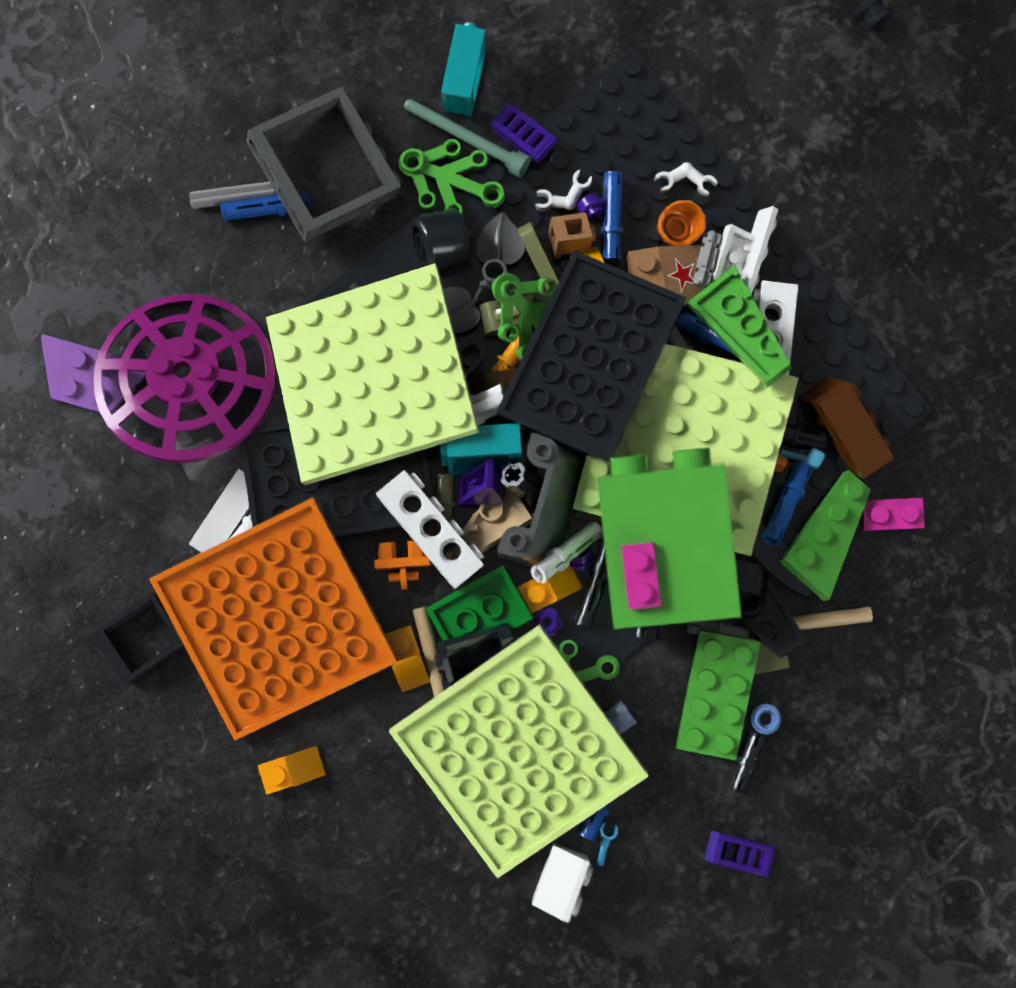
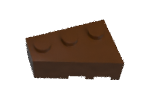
[799,377,894,479]

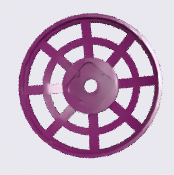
[93,294,276,463]

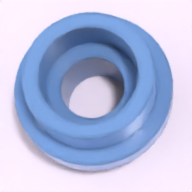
[750,704,781,734]

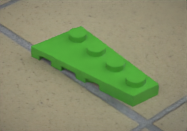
[688,265,791,388]
[779,470,871,601]

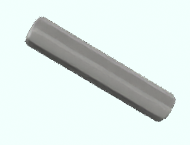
[190,182,276,209]

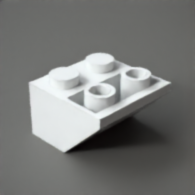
[532,842,593,923]

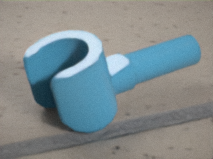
[597,823,618,866]

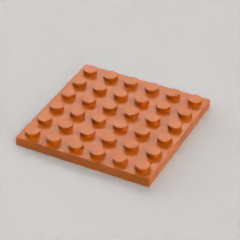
[149,496,398,741]

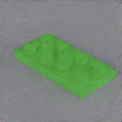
[676,629,761,760]

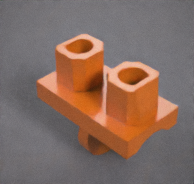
[374,541,431,590]

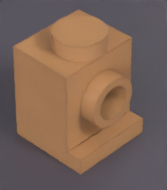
[548,212,596,259]

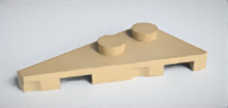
[445,487,533,560]

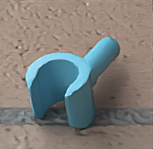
[780,448,825,469]

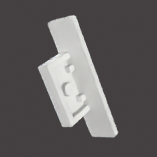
[711,206,778,294]

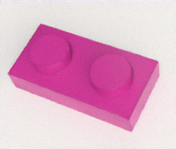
[861,498,925,531]
[621,541,661,609]

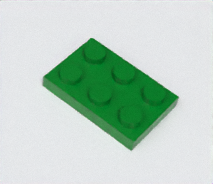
[425,564,534,641]

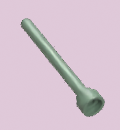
[404,99,531,178]

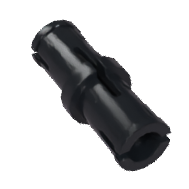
[728,731,768,795]

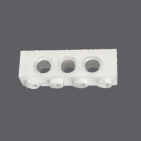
[752,280,798,375]
[376,470,484,590]

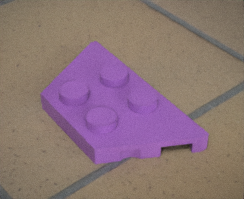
[41,334,145,414]

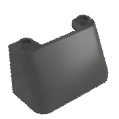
[497,433,584,567]

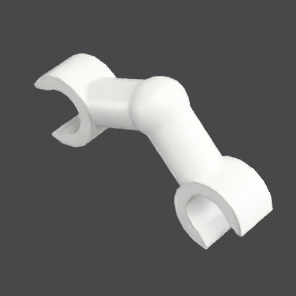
[654,162,718,197]
[536,170,592,211]

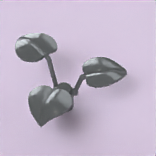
[444,212,550,337]

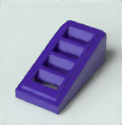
[491,103,558,163]
[705,830,775,877]

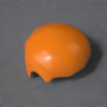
[657,200,706,246]

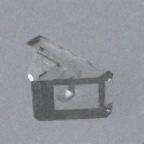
[175,431,214,483]

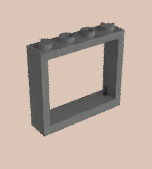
[246,86,401,242]

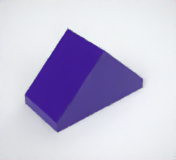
[459,458,506,506]

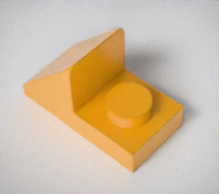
[518,565,583,613]
[386,625,430,692]
[258,746,326,794]

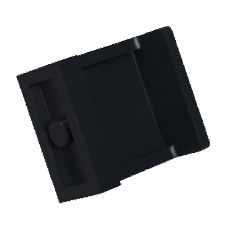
[434,622,514,690]

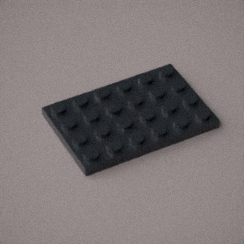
[496,250,686,465]
[240,422,435,538]

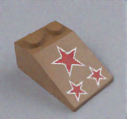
[626,245,711,310]

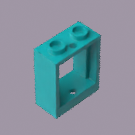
[441,23,486,117]
[440,424,522,476]

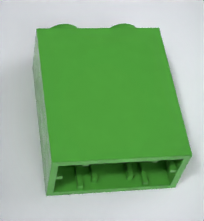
[597,447,741,629]

